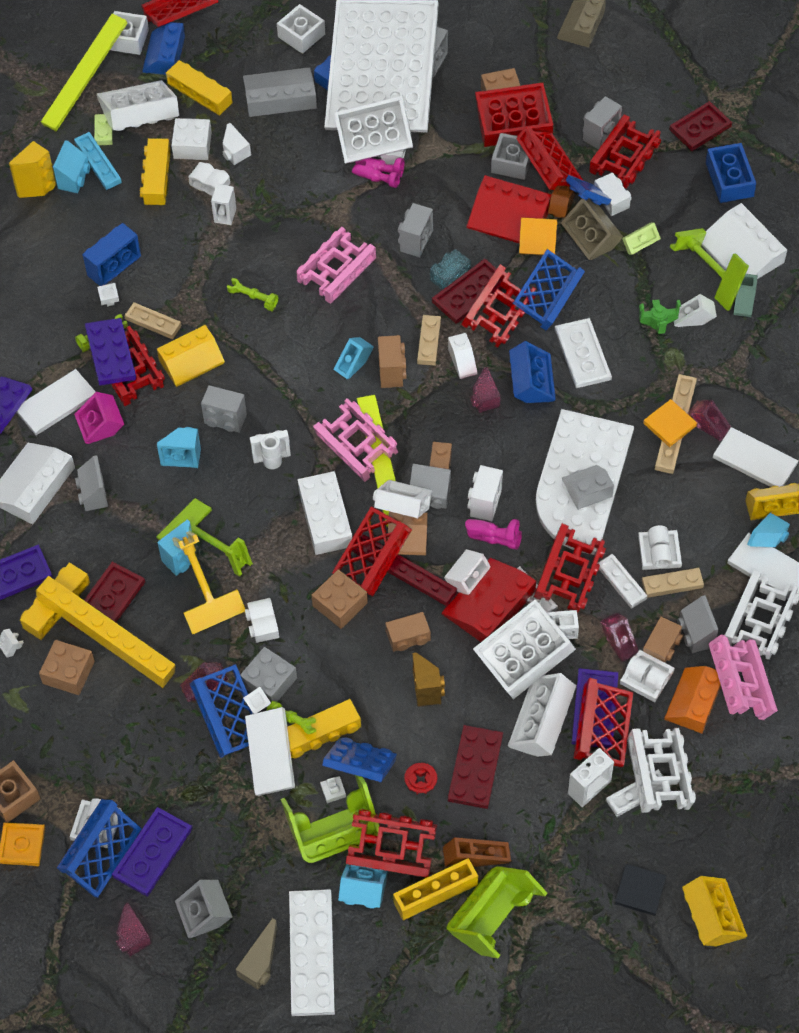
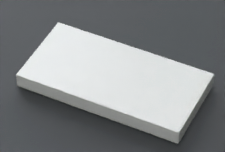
[554,318,612,388]
[16,369,95,435]
[713,427,798,487]
[727,533,799,600]
[245,707,295,796]

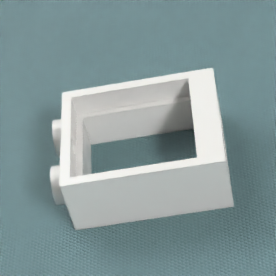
[373,480,432,518]
[568,748,614,807]

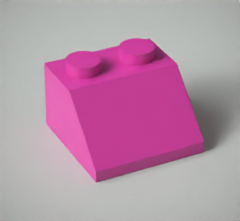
[74,392,124,444]

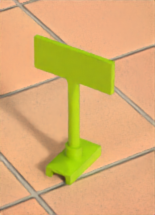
[670,228,749,311]
[156,498,253,577]

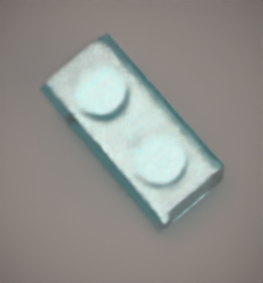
[430,249,471,290]

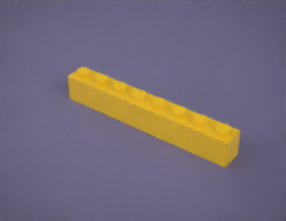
[36,576,175,688]

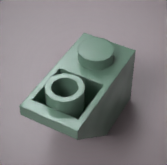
[733,274,758,317]

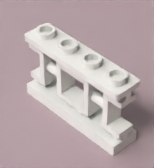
[725,570,799,660]
[627,728,696,813]

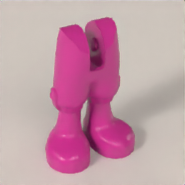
[352,157,405,188]
[465,519,522,550]

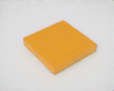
[519,218,557,256]
[643,399,697,447]
[0,823,45,866]

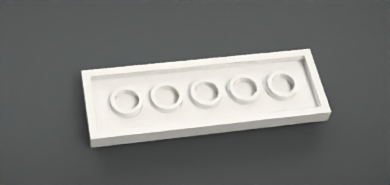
[289,890,335,1016]

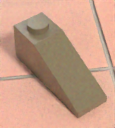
[236,918,277,990]

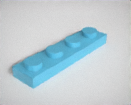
[74,132,122,190]

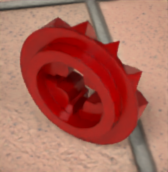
[405,763,437,794]

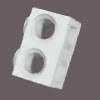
[546,610,579,639]

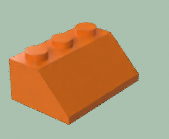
[664,666,721,734]

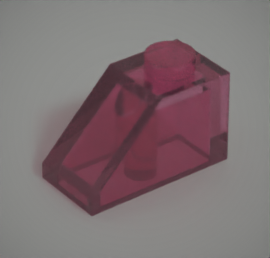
[471,367,500,413]
[687,400,731,441]
[600,613,639,661]
[180,662,228,702]
[116,903,151,957]

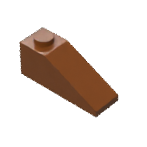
[548,186,577,218]
[443,837,511,867]

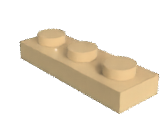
[125,302,182,339]
[417,315,441,366]
[642,568,704,598]

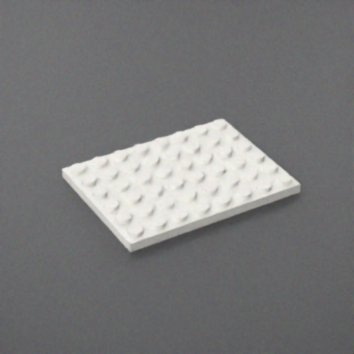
[324,0,439,132]

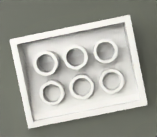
[97,80,179,131]
[334,96,413,164]
[702,203,787,279]
[0,442,75,524]
[473,599,576,699]

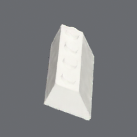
[508,673,576,757]

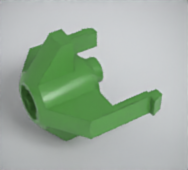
[639,300,682,334]

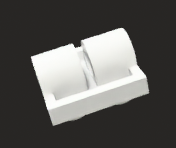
[250,430,291,469]
[638,526,682,570]
[620,650,675,702]
[70,799,122,848]

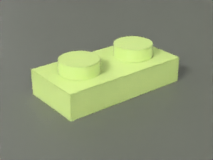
[94,114,113,145]
[622,222,661,255]

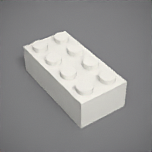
[297,471,352,555]

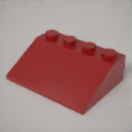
[475,83,553,147]
[467,175,552,244]
[442,558,536,642]

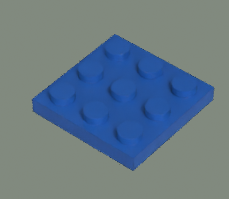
[322,738,397,782]

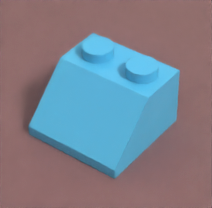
[53,140,91,193]
[157,427,201,468]
[157,519,192,576]
[338,864,388,908]

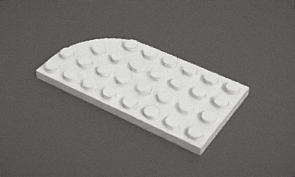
[536,409,634,555]

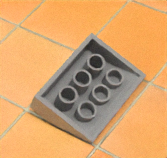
[243,67,317,117]

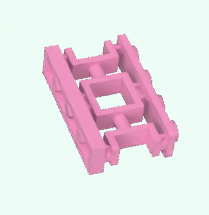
[297,227,376,304]
[313,398,398,482]
[709,635,778,720]

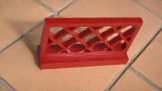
[141,0,218,27]
[516,126,583,190]
[332,507,412,597]
[574,678,633,767]

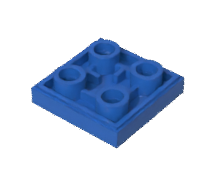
[566,175,612,205]

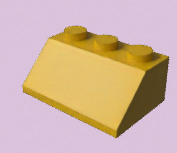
[9,141,57,198]
[157,325,225,387]
[745,483,799,520]
[682,876,747,946]

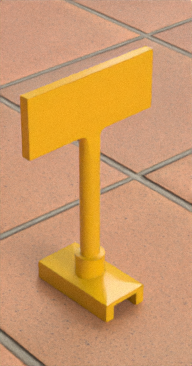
[172,531,245,634]

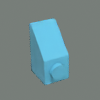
[333,337,374,379]
[747,513,790,547]

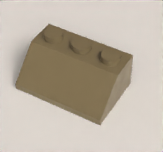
[557,0,606,47]
[561,199,623,260]

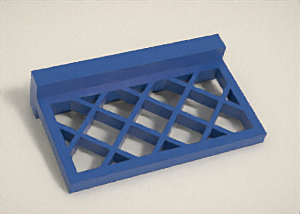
[512,249,585,331]
[190,665,253,758]
[57,799,142,898]

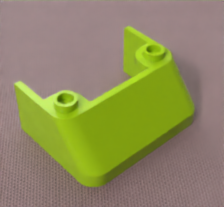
[281,775,379,863]
[447,866,548,959]

